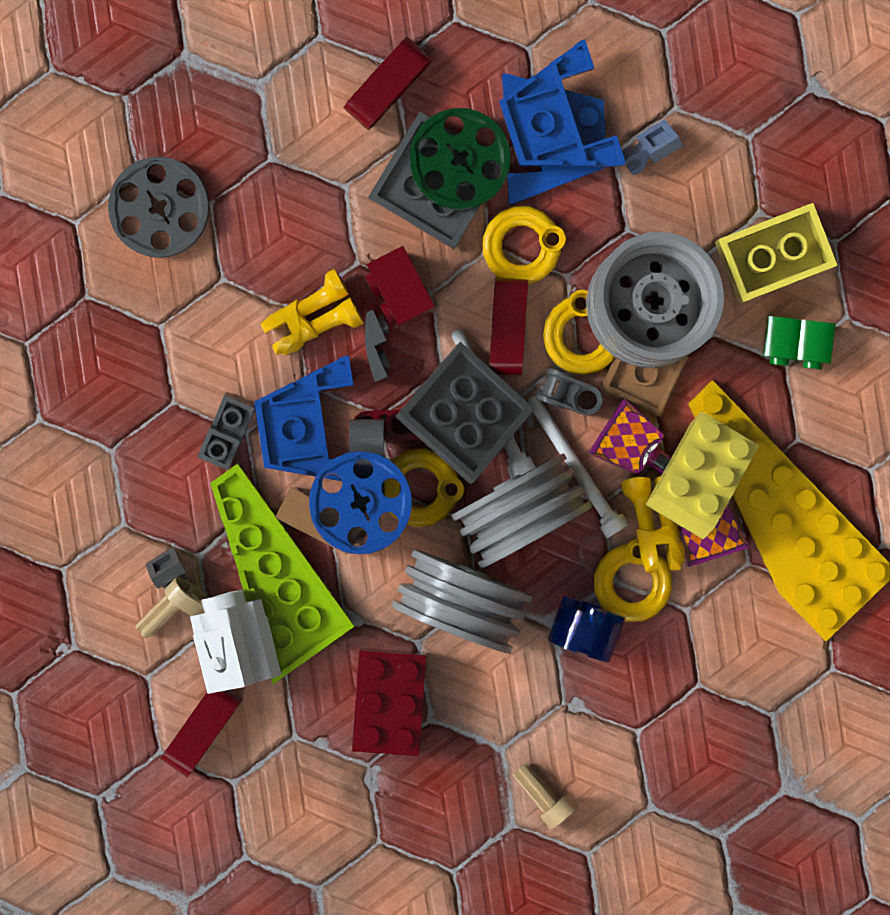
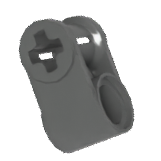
[536,368,602,416]

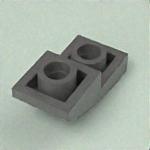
[365,310,391,383]
[198,392,255,470]

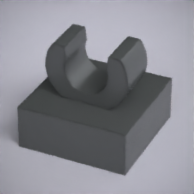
[146,547,187,589]

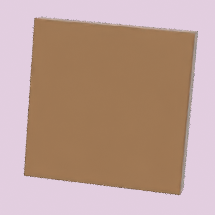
[600,337,689,417]

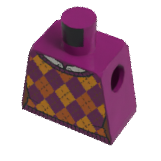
[588,399,672,475]
[679,504,749,567]

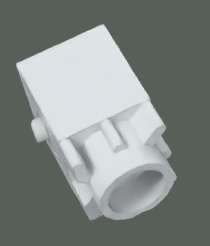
[190,589,281,694]

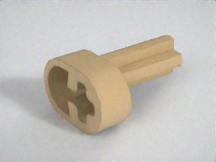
[135,577,208,639]
[512,762,578,830]

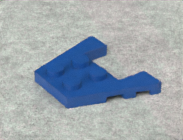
[499,39,626,167]
[502,74,607,205]
[254,356,354,481]

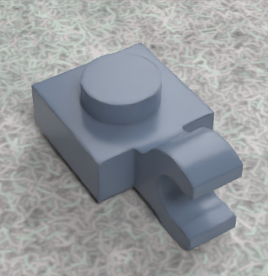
[622,119,683,175]

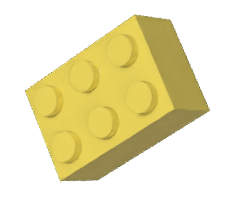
[715,203,838,304]
[645,411,759,539]

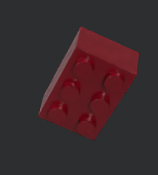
[364,246,435,330]
[352,648,427,756]

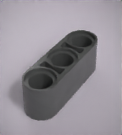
[349,419,385,514]

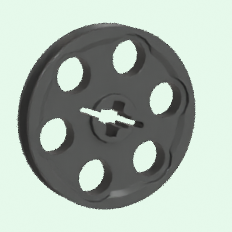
[108,157,209,258]

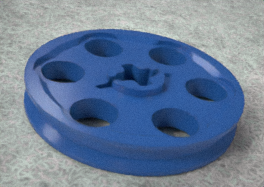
[309,451,412,554]

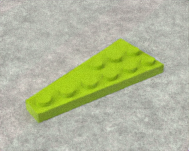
[210,464,355,685]

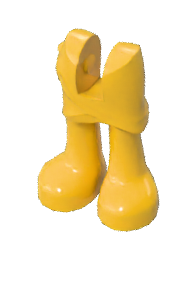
[260,268,364,356]
[621,476,685,573]

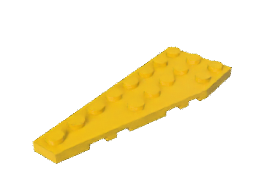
[688,380,890,641]

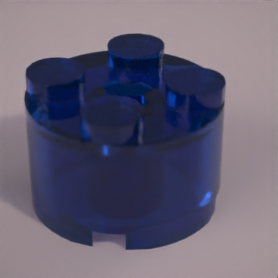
[548,595,626,662]

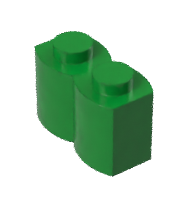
[762,316,836,370]

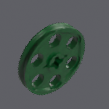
[410,108,510,210]

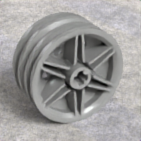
[586,232,724,368]
[451,453,594,569]
[391,549,533,654]

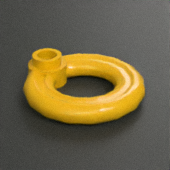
[483,206,566,285]
[543,290,615,375]
[384,448,465,527]
[594,538,672,622]

